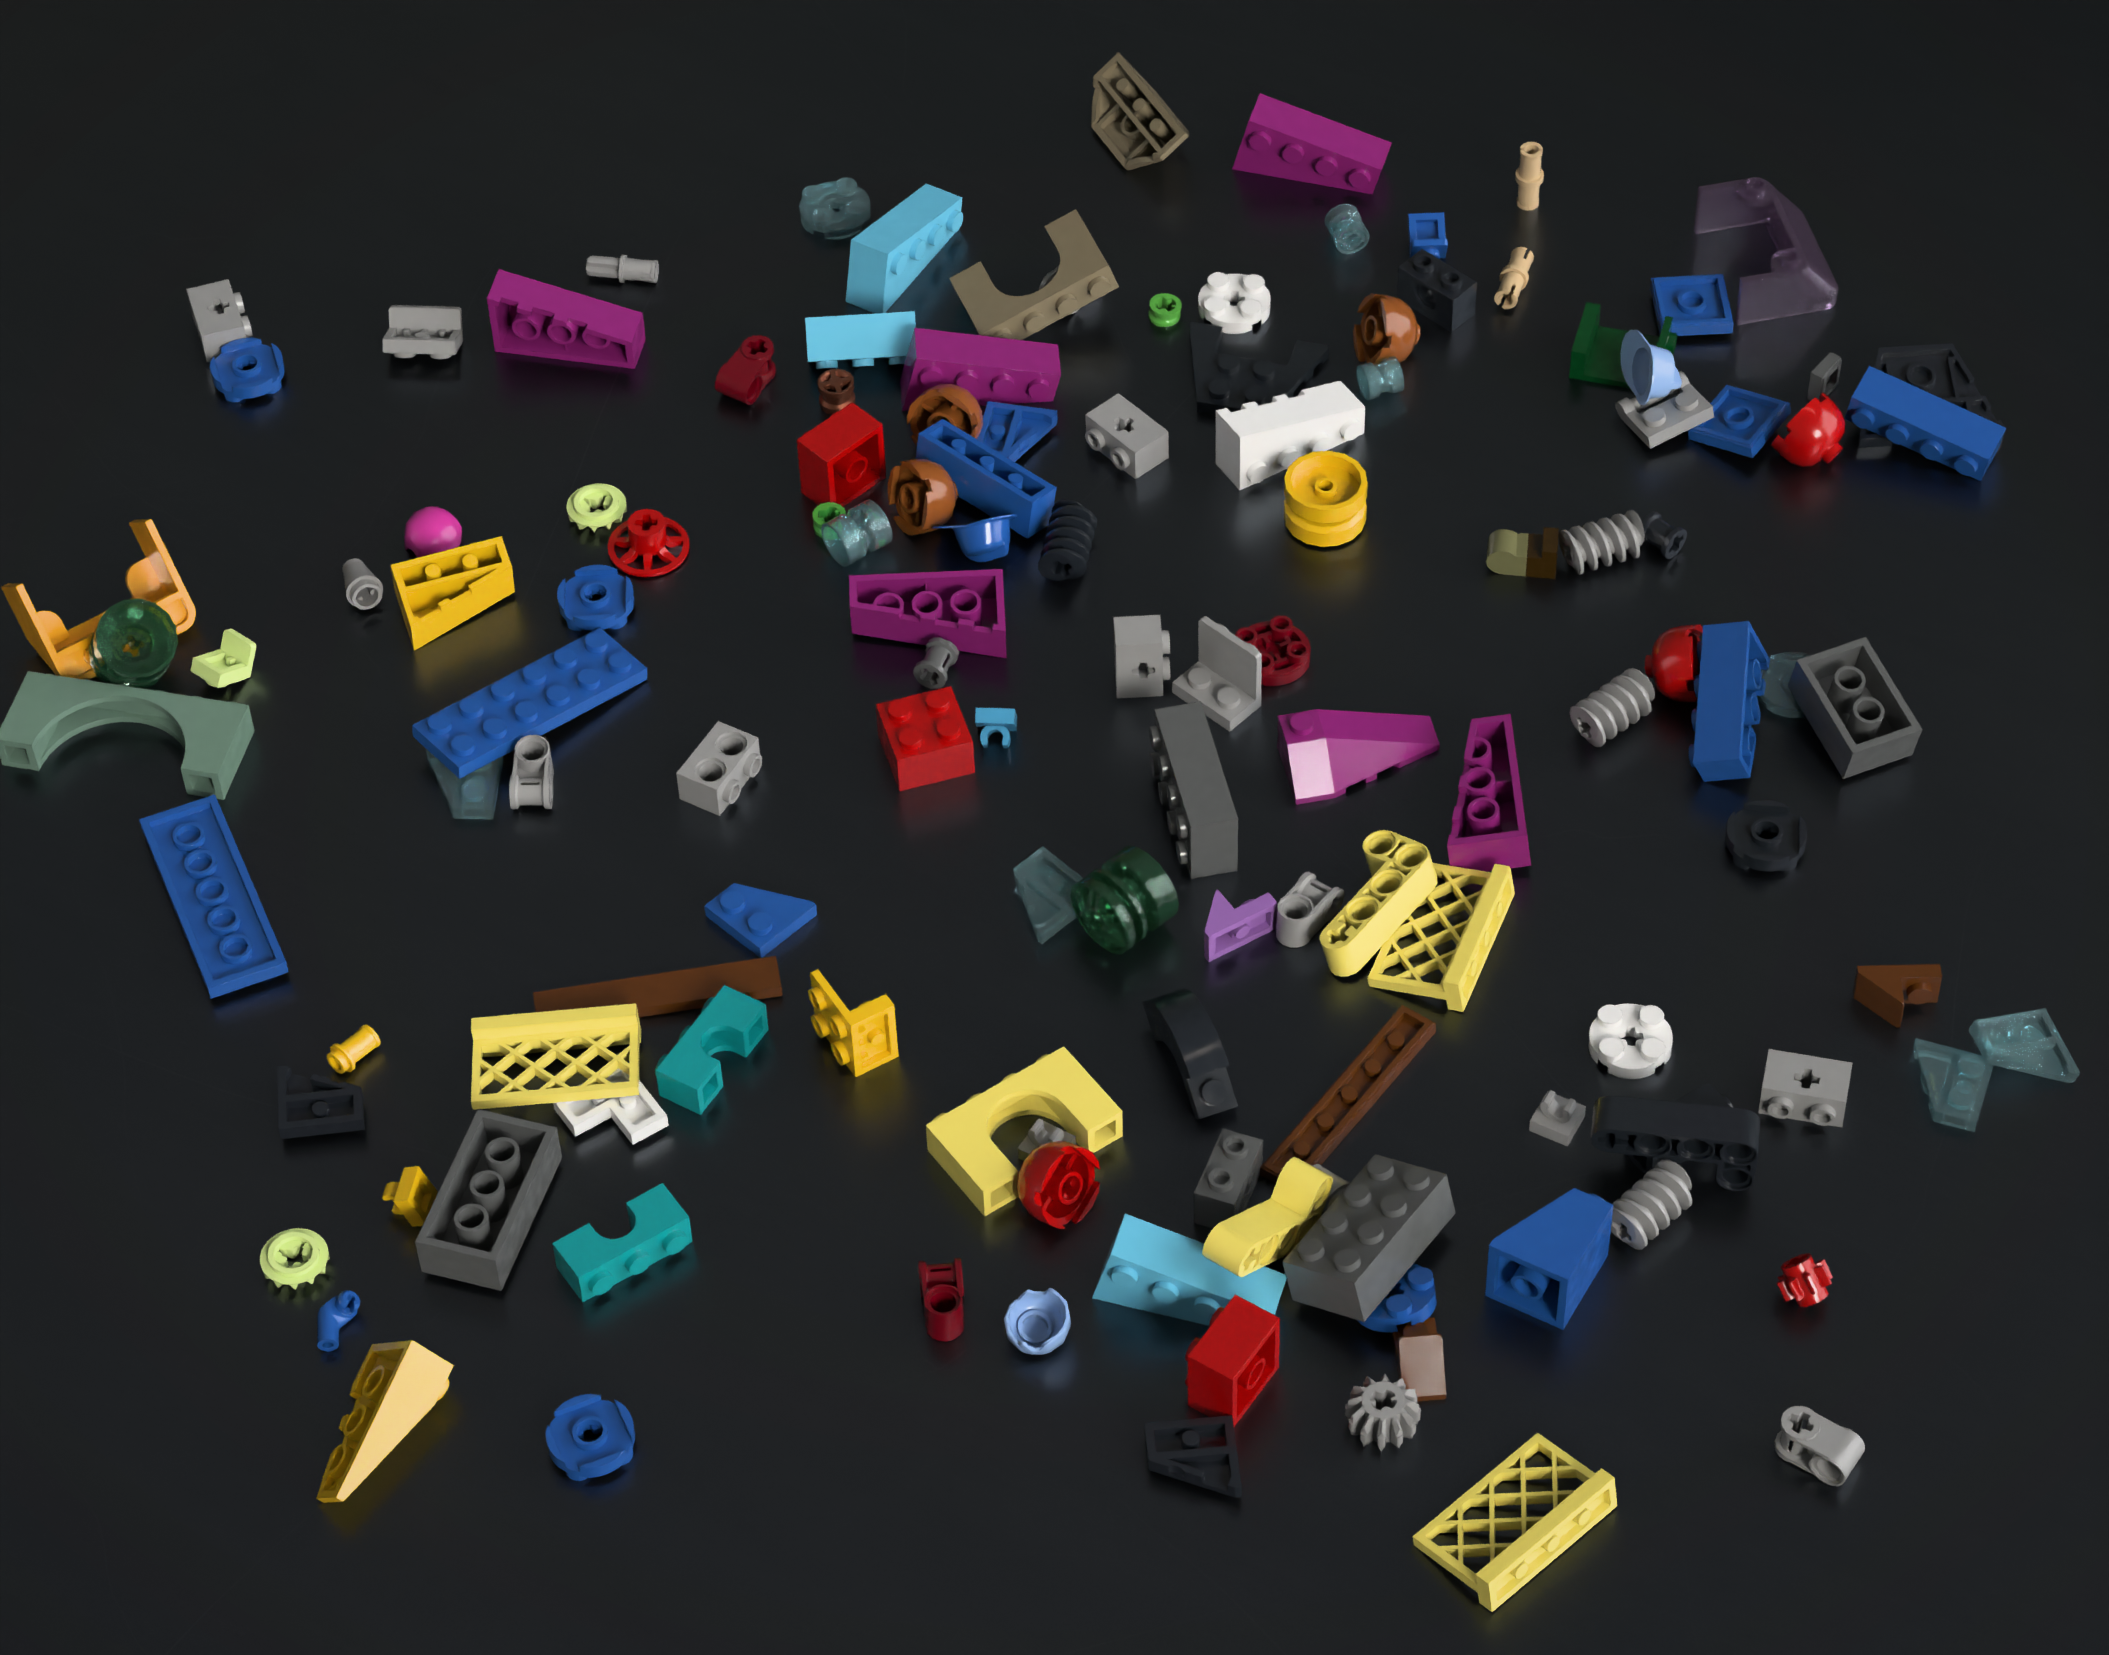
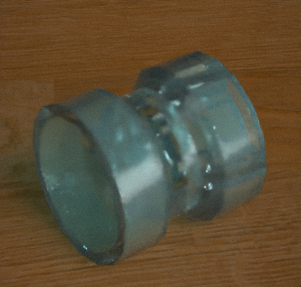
[1325,204,1370,254]
[1357,356,1404,400]

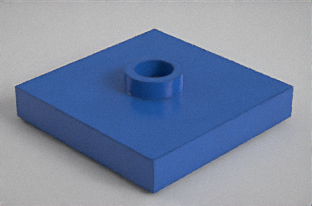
[1650,274,1734,336]
[1688,385,1791,458]

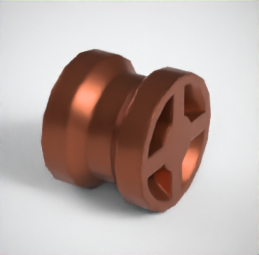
[818,369,856,415]

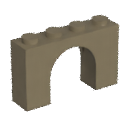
[949,209,1119,340]

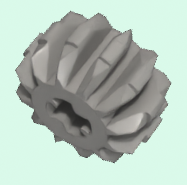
[1345,1373,1421,1451]

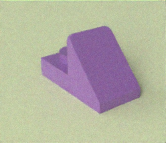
[1204,889,1278,962]

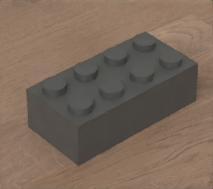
[1149,701,1238,879]
[415,1109,562,1291]
[1282,1154,1456,1322]

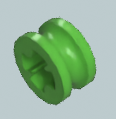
[1148,293,1182,327]
[812,502,847,539]

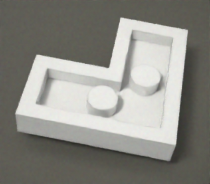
[553,1068,669,1145]

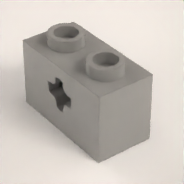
[186,279,253,362]
[1085,393,1169,479]
[1113,615,1170,699]
[1758,1049,1853,1127]

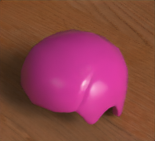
[404,506,462,558]

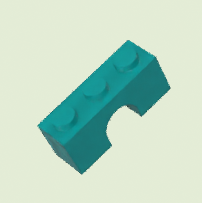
[655,985,769,1115]
[552,1183,693,1302]

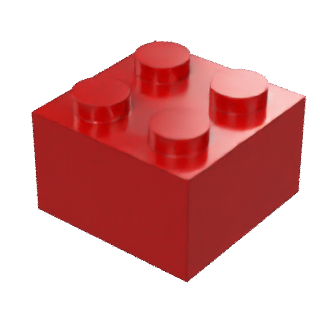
[797,402,886,507]
[876,686,975,791]
[1185,1294,1280,1427]

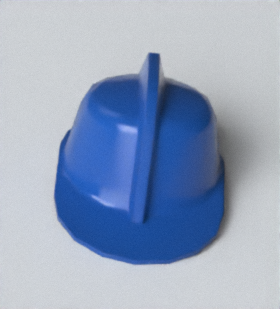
[932,514,1017,562]

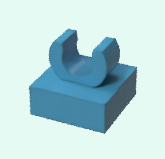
[975,708,1017,748]

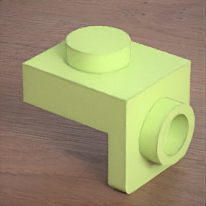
[190,628,256,688]

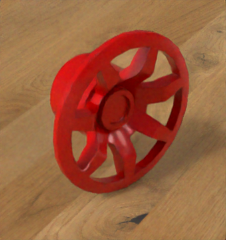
[607,509,690,577]

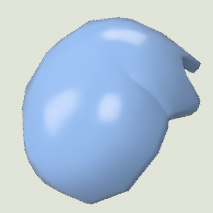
[1003,1288,1071,1355]

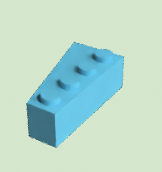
[846,184,963,313]
[1092,1214,1287,1326]

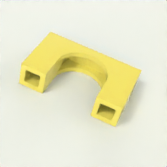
[926,1046,1123,1216]

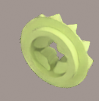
[566,483,627,533]
[260,1228,330,1290]

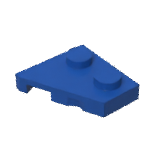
[977,401,1058,462]
[704,883,817,958]

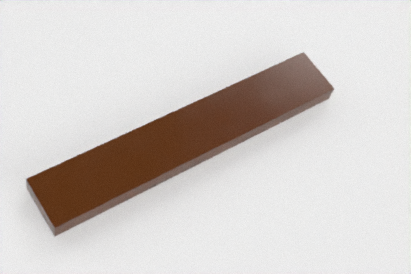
[533,956,782,1017]
[1260,1005,1436,1185]

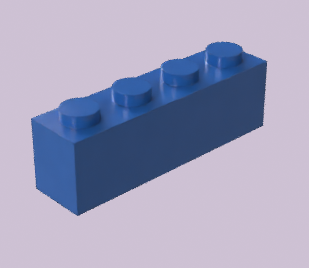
[1844,366,2006,481]
[915,419,1057,539]

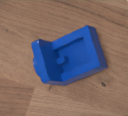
[1408,212,1448,259]

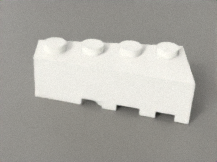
[1216,381,1365,490]

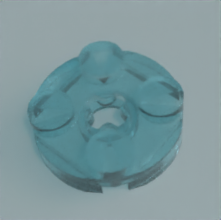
[799,177,871,239]

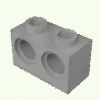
[676,721,762,816]

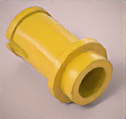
[327,1024,381,1074]

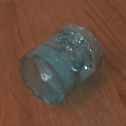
[821,499,893,567]

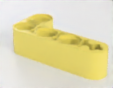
[1320,830,1438,977]
[1202,1157,1333,1277]

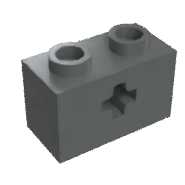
[1194,1128,1263,1229]

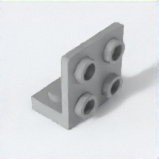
[1172,616,1262,732]

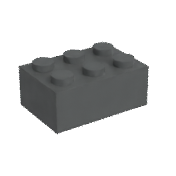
[1788,637,1922,779]

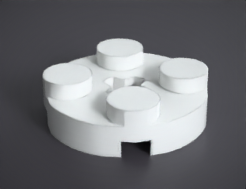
[1198,272,1271,334]
[1588,1003,1673,1079]

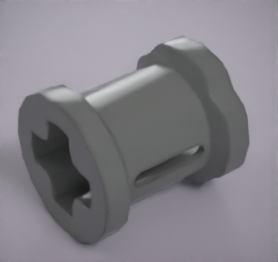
[913,637,959,689]

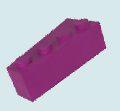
[1232,93,1392,194]
[487,269,646,369]
[900,328,1061,411]
[849,569,1007,658]
[1447,714,1531,872]

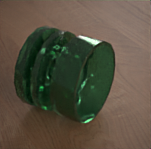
[88,599,178,689]
[1070,846,1179,955]

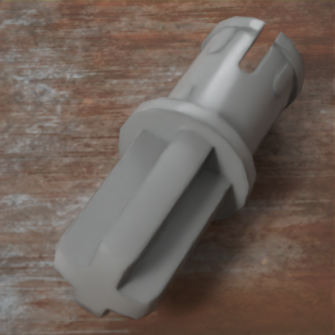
[586,254,659,283]

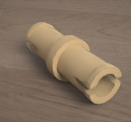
[1515,142,1544,211]
[1494,247,1534,309]

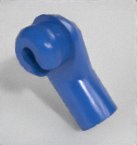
[317,1290,360,1352]

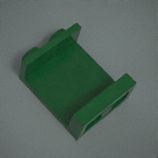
[1569,302,1677,389]

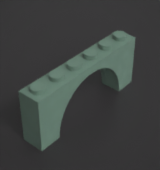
[0,671,255,800]

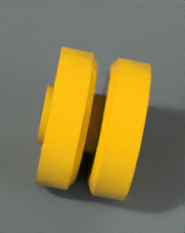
[1284,451,1368,547]

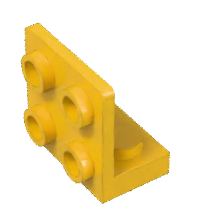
[808,969,899,1077]

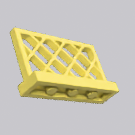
[1367,863,1515,1012]
[471,1003,641,1110]
[1412,1433,1617,1612]

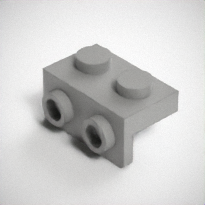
[382,305,463,359]

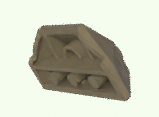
[1091,52,1189,171]

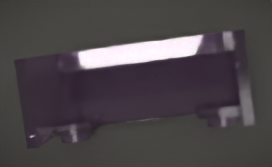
[1694,177,1838,325]

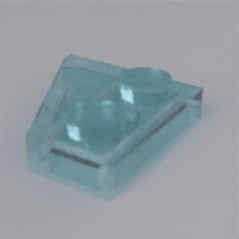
[426,750,503,820]
[1013,846,1099,944]
[1969,1008,2080,1083]
[1913,1038,1995,1132]

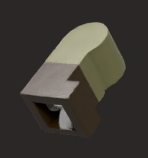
[1486,527,1559,579]

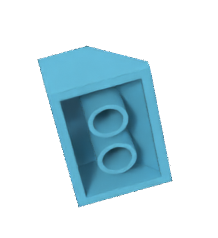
[805,311,916,369]

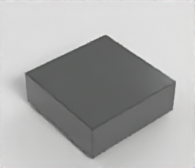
[1807,352,1842,401]

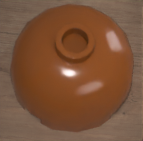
[1353,293,1420,368]
[907,384,983,446]
[888,459,958,536]

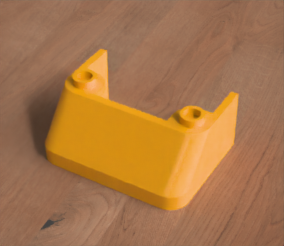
[1,519,196,680]

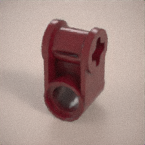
[715,335,776,405]
[918,1258,964,1342]

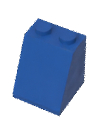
[1485,1188,1614,1330]

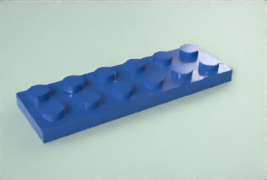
[412,628,647,779]
[139,794,289,999]

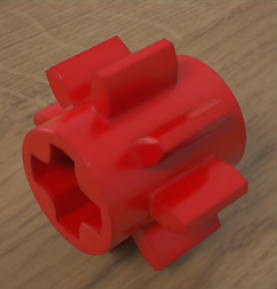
[1777,1253,1833,1307]

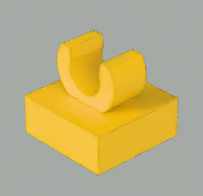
[382,1166,438,1227]

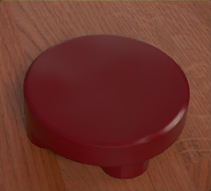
[1235,615,1311,686]

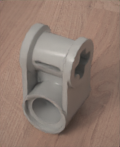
[509,735,554,809]
[1276,871,1345,948]
[1774,1406,1865,1486]

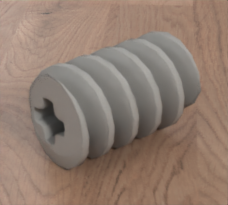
[1558,510,1645,575]
[1569,668,1655,747]
[1611,1159,1692,1250]

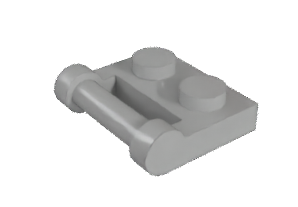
[1615,371,1714,449]

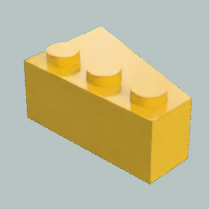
[391,536,515,651]

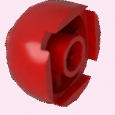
[1771,392,1845,467]
[1645,624,1703,702]
[1017,1141,1100,1229]

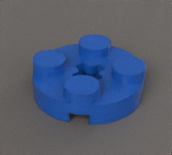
[210,338,285,402]
[557,565,635,631]
[1357,1263,1437,1333]
[545,1394,635,1481]

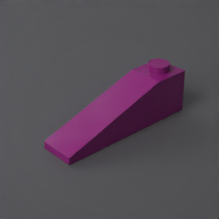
[1277,709,1440,805]

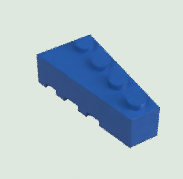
[1689,621,1770,782]

